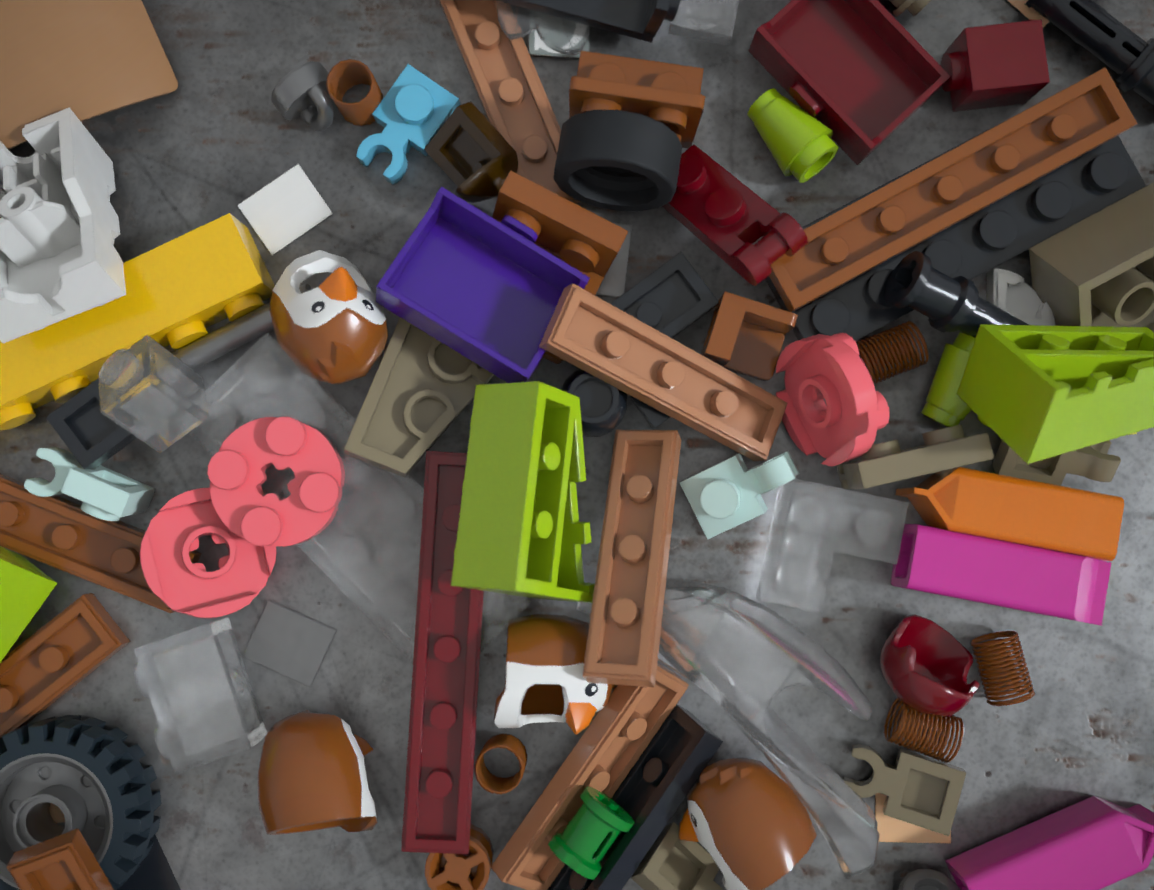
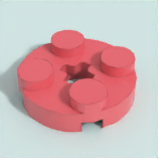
[775,333,890,466]
[207,416,345,547]
[140,488,277,619]

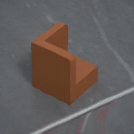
[701,291,798,381]

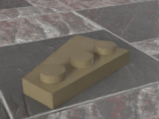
[343,318,494,478]

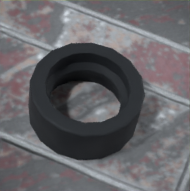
[553,110,682,211]

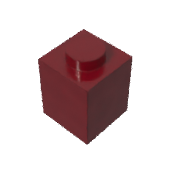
[940,19,1050,112]

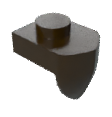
[424,101,518,203]

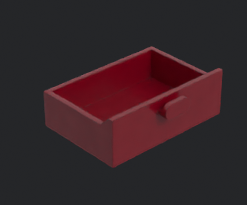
[748,0,951,166]

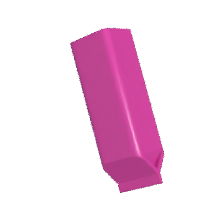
[891,524,1112,626]
[946,796,1154,890]

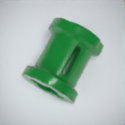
[548,786,635,880]

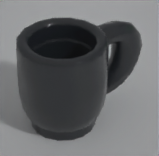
[561,369,627,437]

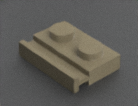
[836,424,994,489]

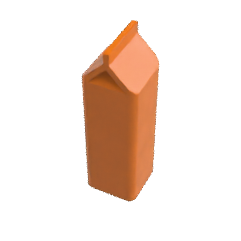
[895,467,1124,561]

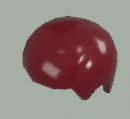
[880,614,980,717]

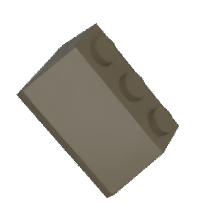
[1029,182,1154,332]

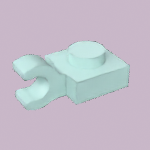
[24,447,156,521]
[680,451,800,539]

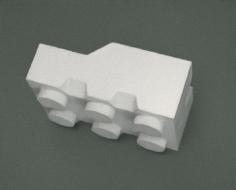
[0,107,126,343]

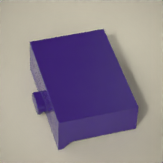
[376,186,590,383]

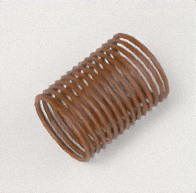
[326,59,383,126]
[856,321,929,384]
[970,631,1035,706]
[884,698,964,763]
[474,734,527,794]

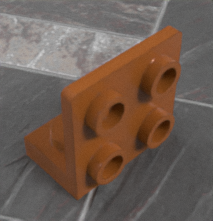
[569,50,705,148]
[492,170,629,364]

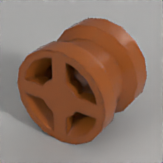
[425,824,494,890]

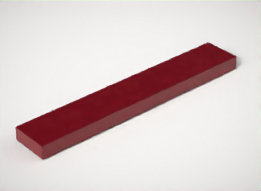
[401,451,484,854]

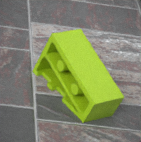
[957,324,1154,464]
[451,381,595,603]

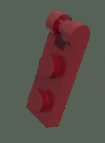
[662,144,808,286]

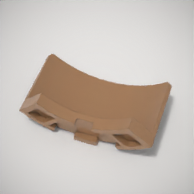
[0,0,178,150]

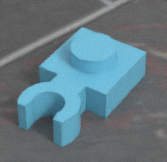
[356,64,461,185]

